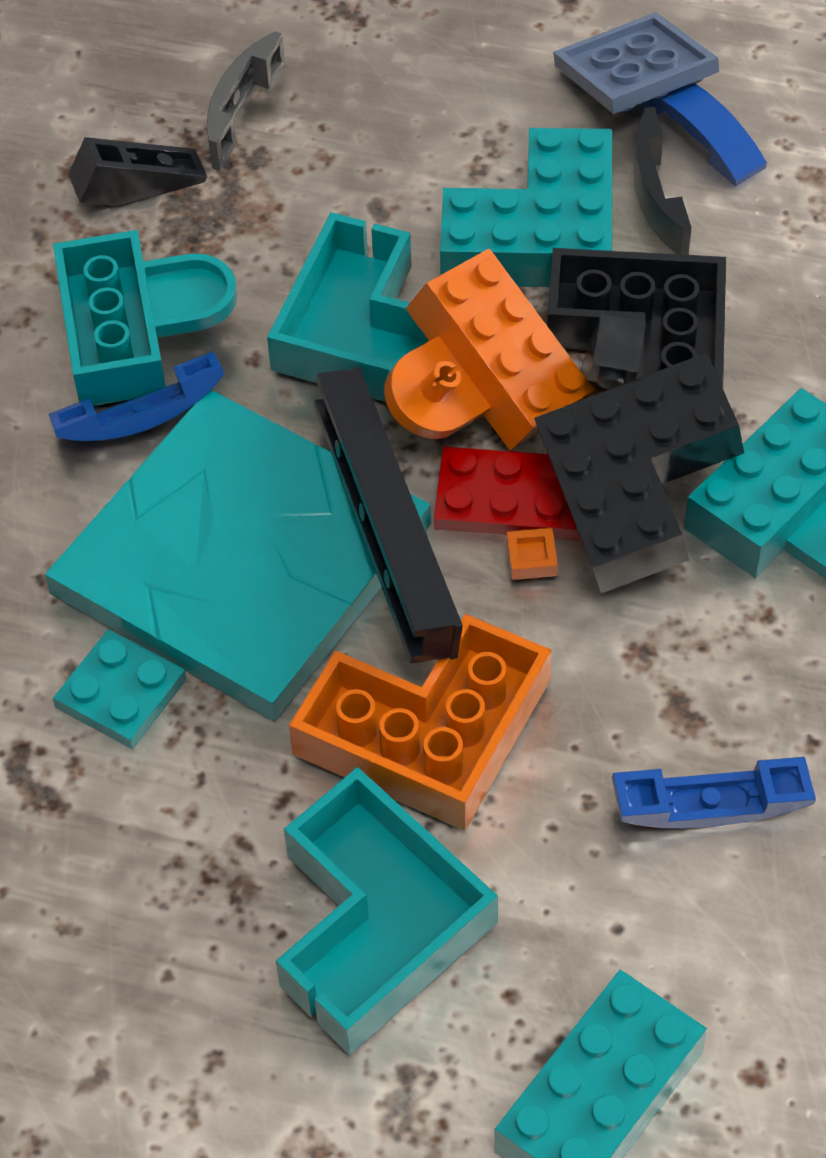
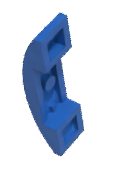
[641,84,767,187]
[49,351,224,441]
[612,757,816,828]

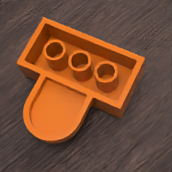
[384,248,594,451]

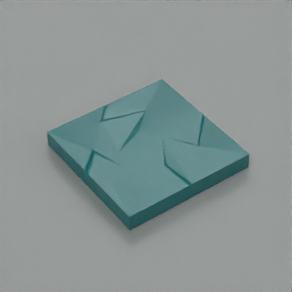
[45,390,431,722]

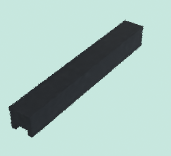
[314,367,463,664]

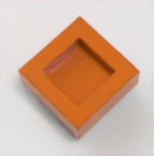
[507,528,558,580]

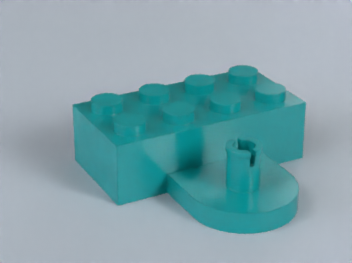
[53,230,237,406]
[684,388,826,579]

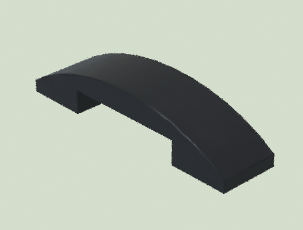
[634,107,692,255]

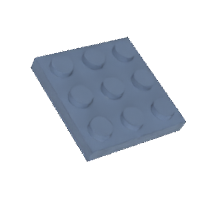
[553,12,719,114]

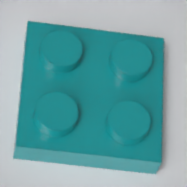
[53,629,187,750]

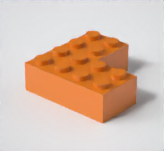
[289,614,552,831]

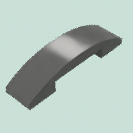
[207,31,285,171]

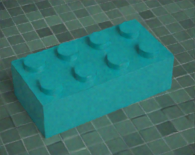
[494,969,707,1158]

